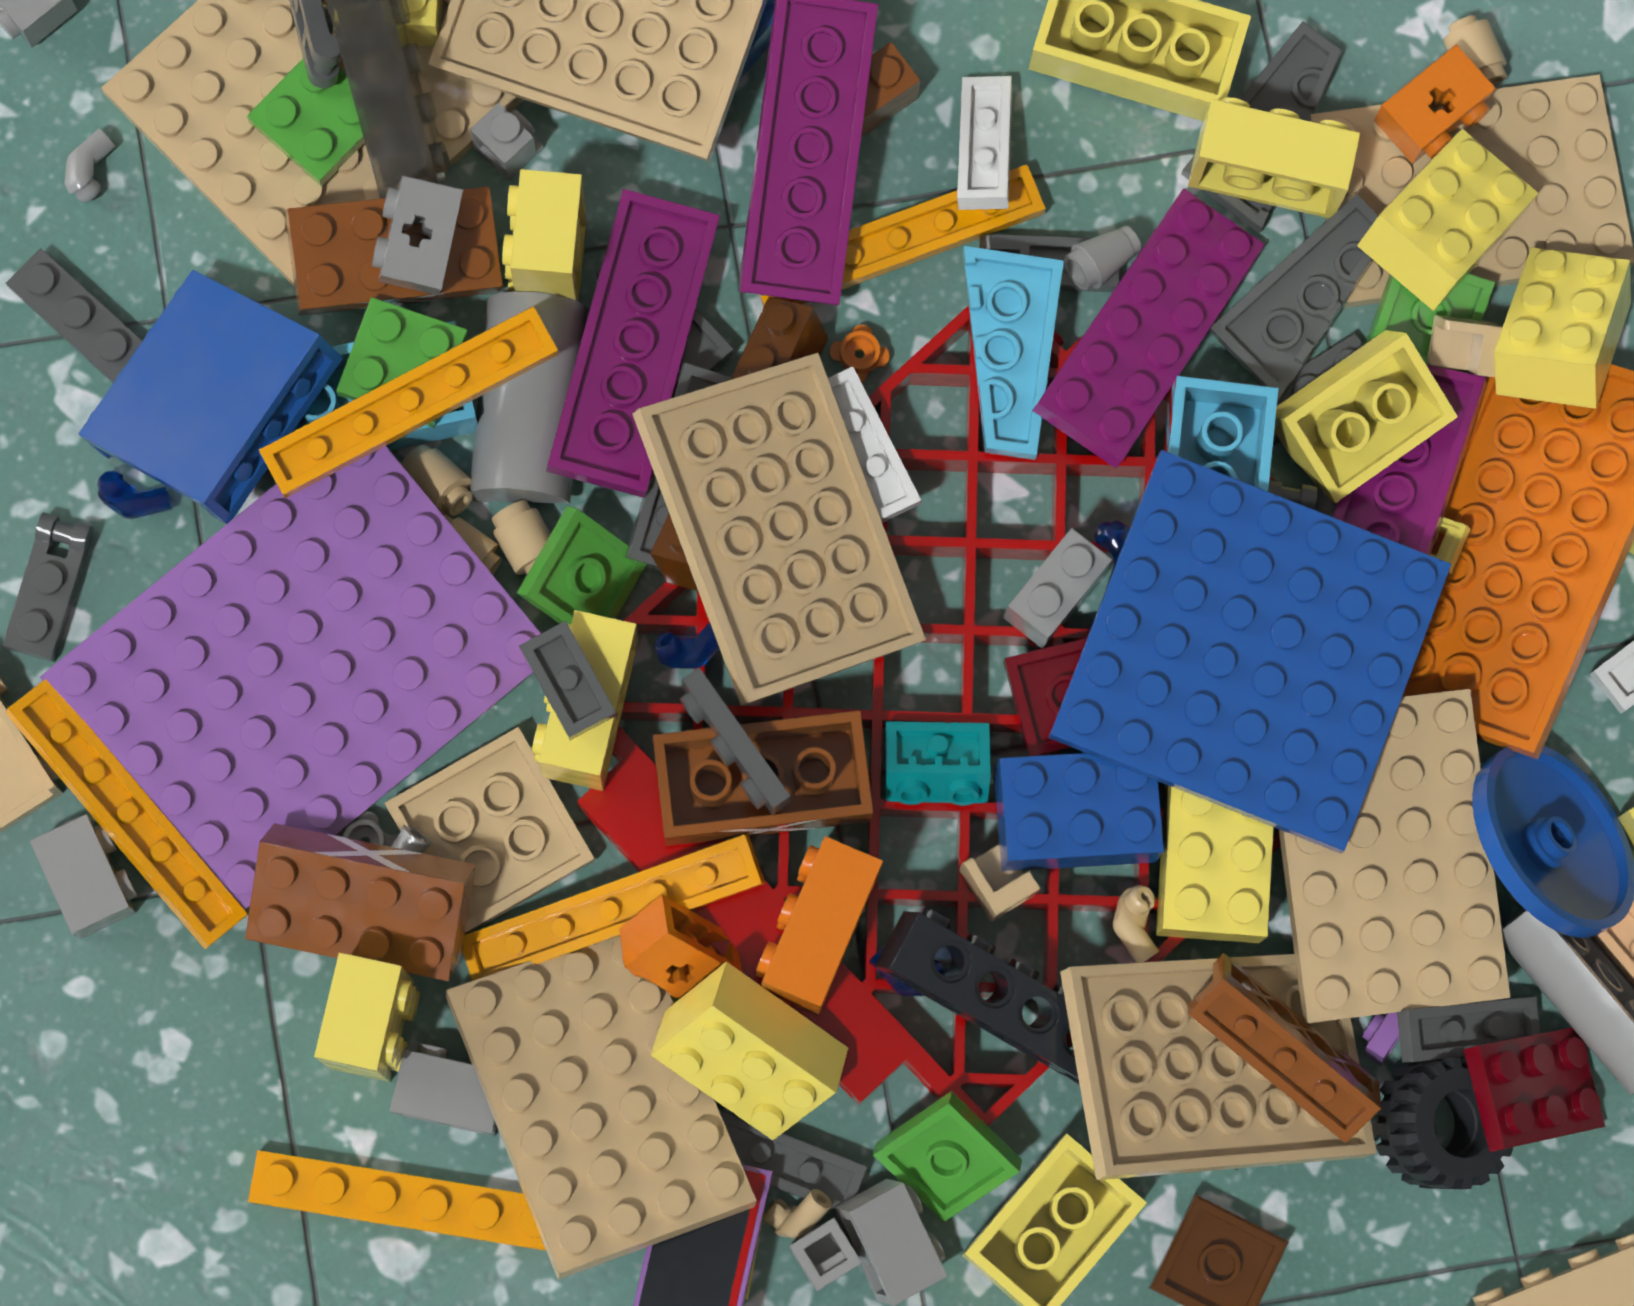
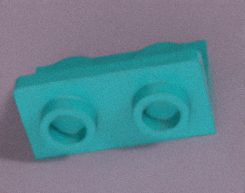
[885,721,991,806]

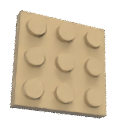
[385,727,595,935]

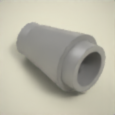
[1064,226,1141,290]

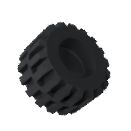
[1372,1058,1514,1190]

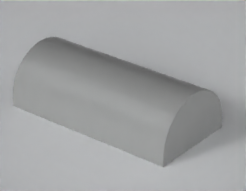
[469,291,588,503]
[1501,908,1634,1095]

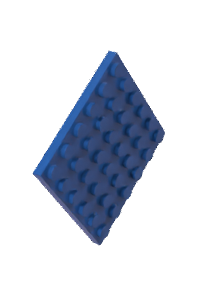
[1048,450,1451,854]

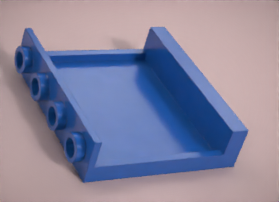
[78,269,343,524]

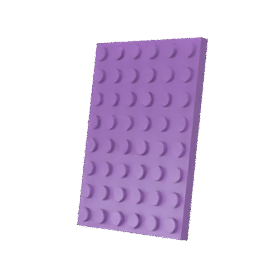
[40,446,541,910]

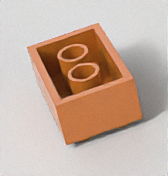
[756,836,883,1016]

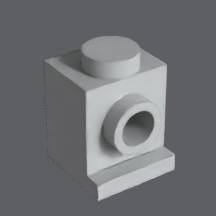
[470,103,544,181]
[788,1218,862,1291]

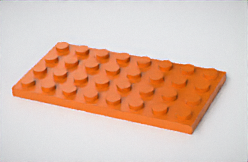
[1402,364,1634,759]

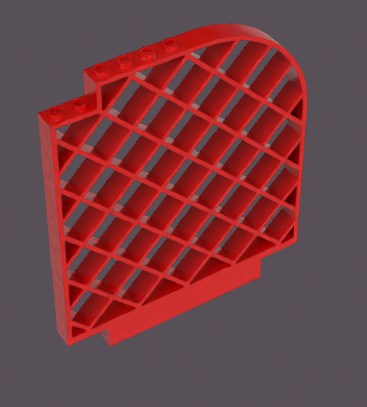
[577,305,1281,1126]

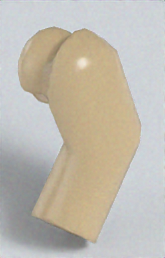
[1112,885,1159,963]
[763,1189,832,1239]

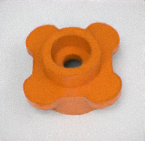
[830,325,889,383]

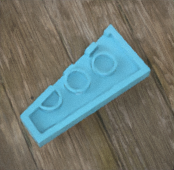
[963,246,1064,460]

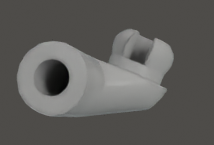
[64,128,115,202]

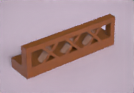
[1188,953,1381,1144]

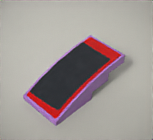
[633,1164,773,1306]

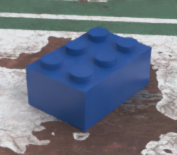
[994,753,1164,872]

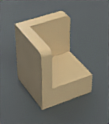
[1427,315,1503,377]
[959,845,1040,922]

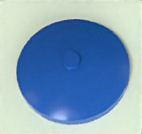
[1472,746,1634,938]

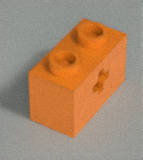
[1374,44,1496,164]
[619,894,742,998]

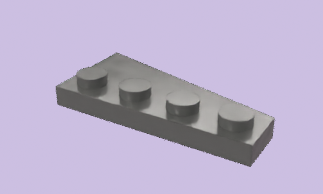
[1181,21,1342,234]
[1210,194,1379,403]

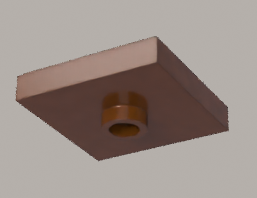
[1148,1194,1289,1306]

